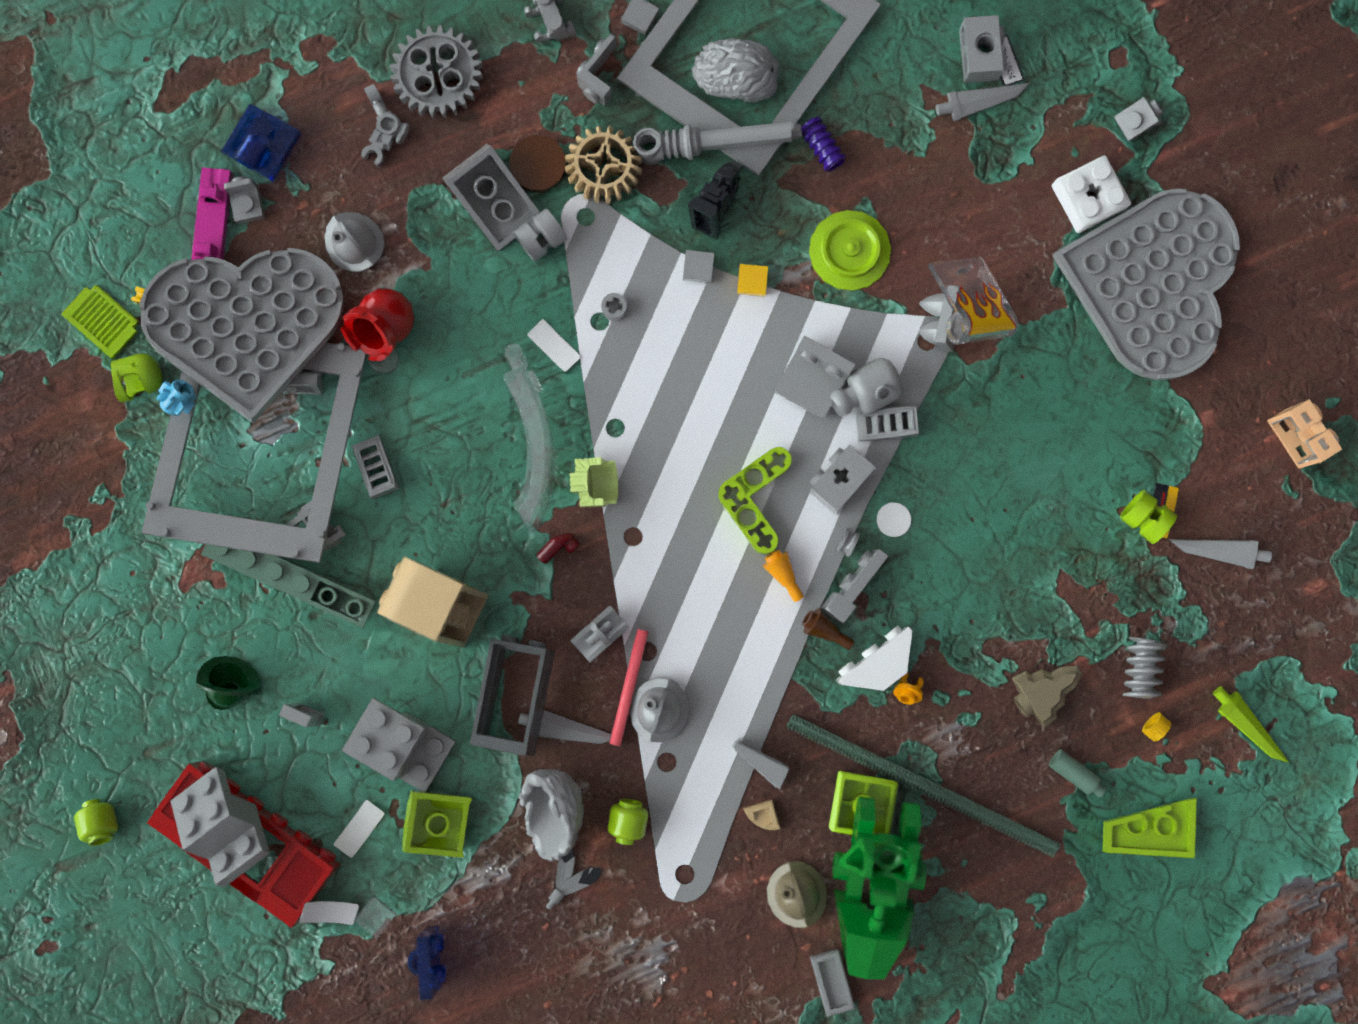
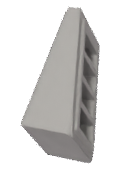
[856,406,919,442]
[352,435,401,499]
[732,740,789,789]

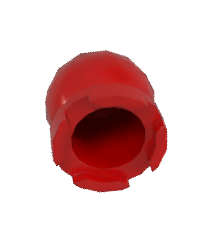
[341,288,415,361]

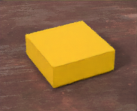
[737,264,768,297]

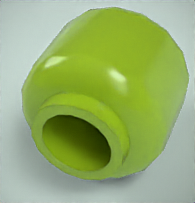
[74,799,119,846]
[608,799,648,845]

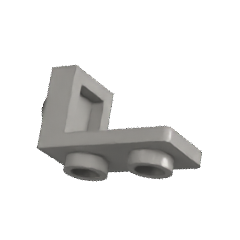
[576,33,617,106]

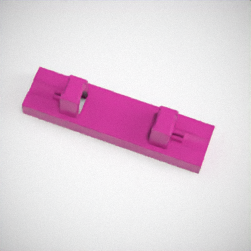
[191,168,233,260]

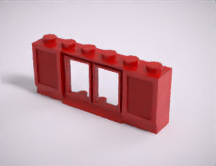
[147,761,340,928]

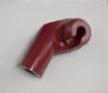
[536,533,580,564]

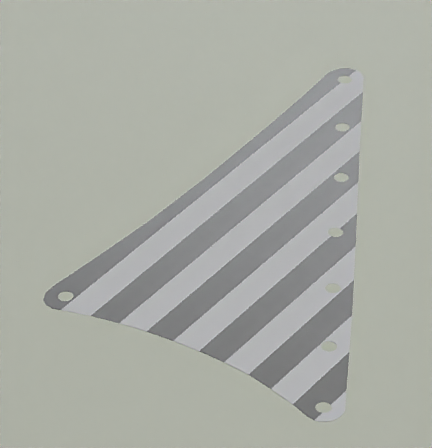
[561,193,948,903]

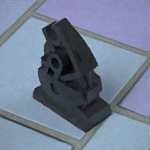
[688,161,744,240]

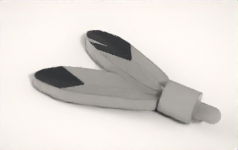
[546,849,601,910]

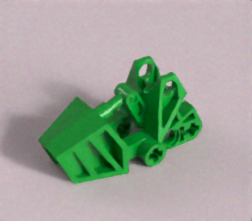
[832,796,926,979]

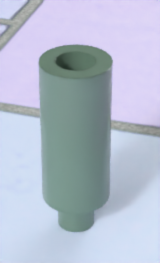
[1048,749,1106,798]

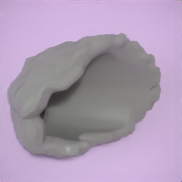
[692,38,779,103]
[518,769,584,861]

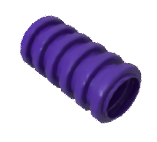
[801,117,846,172]

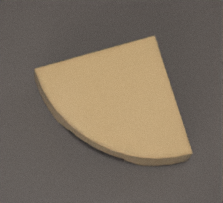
[743,800,780,830]

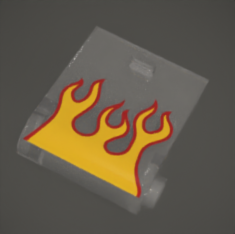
[928,257,1018,344]

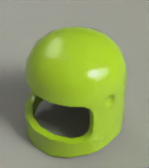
[111,353,163,403]

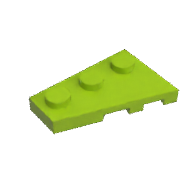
[1102,797,1197,858]

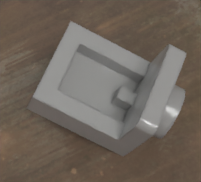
[1114,97,1164,141]

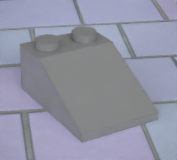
[442,144,540,251]

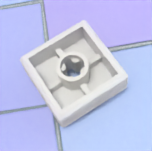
[1052,156,1131,233]

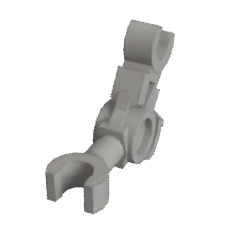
[361,84,409,167]

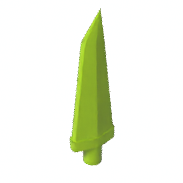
[1213,686,1289,763]

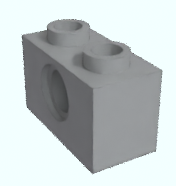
[959,15,1007,83]

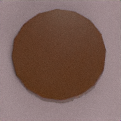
[510,135,566,193]

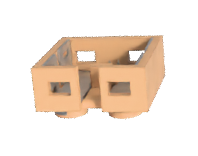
[1267,399,1342,469]

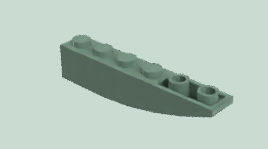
[201,544,376,628]

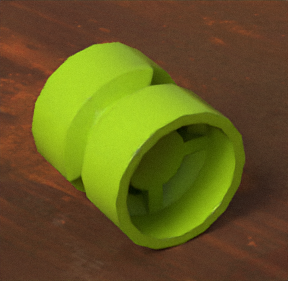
[1120,489,1178,544]

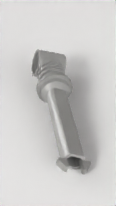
[633,121,802,165]

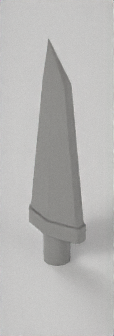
[936,83,1029,121]
[1169,539,1272,569]
[518,710,611,744]

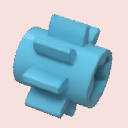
[156,379,197,416]

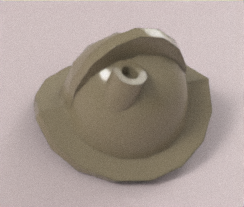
[767,861,827,928]

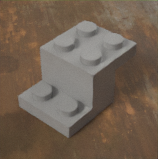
[342,698,456,791]
[171,767,270,888]

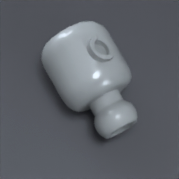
[830,358,904,416]

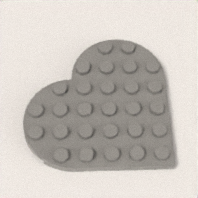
[1052,188,1240,380]
[139,248,344,424]

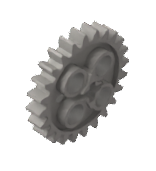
[390,25,483,119]

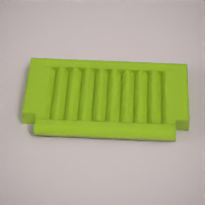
[61,284,139,359]

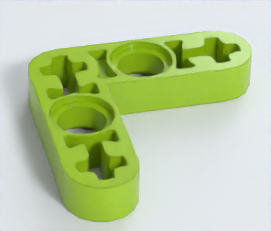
[718,447,792,555]

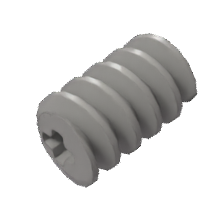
[1122,637,1167,700]

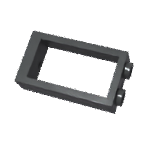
[470,635,555,756]

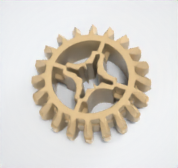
[565,126,642,204]

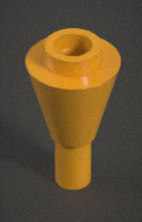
[762,550,804,602]

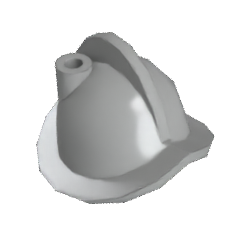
[324,212,384,272]
[630,677,689,742]

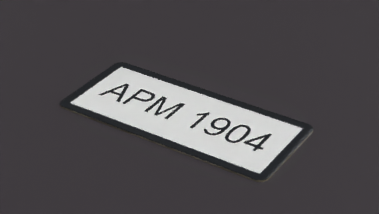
[1000,35,1024,86]

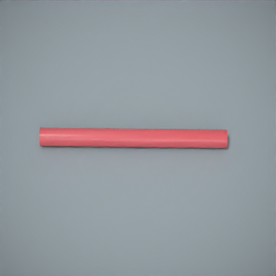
[609,629,648,746]

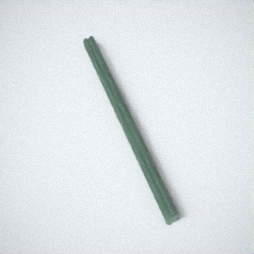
[786,714,1060,857]

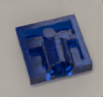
[221,103,301,182]
[407,926,446,1000]

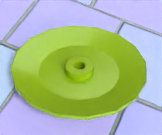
[809,210,891,291]

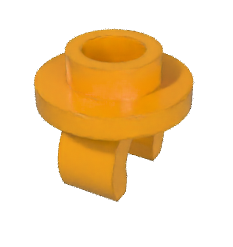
[893,673,923,705]

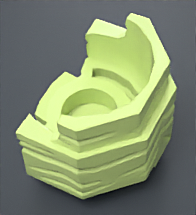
[570,457,619,508]

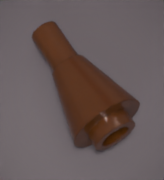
[802,608,854,650]

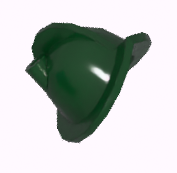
[196,656,262,710]

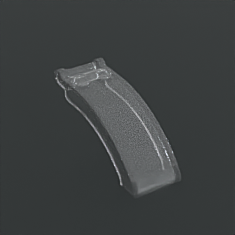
[504,344,555,533]

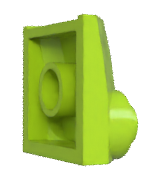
[402,791,472,858]

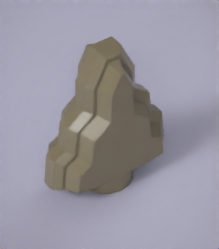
[1012,666,1083,728]

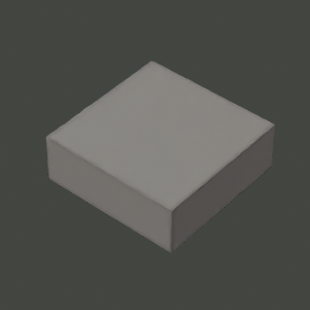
[621,0,659,36]
[683,250,714,283]

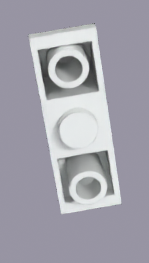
[836,626,912,691]

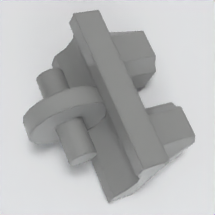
[570,606,630,662]

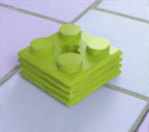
[829,771,898,835]

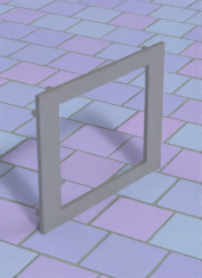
[617,0,881,177]
[141,343,367,563]

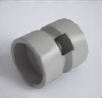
[513,208,567,262]

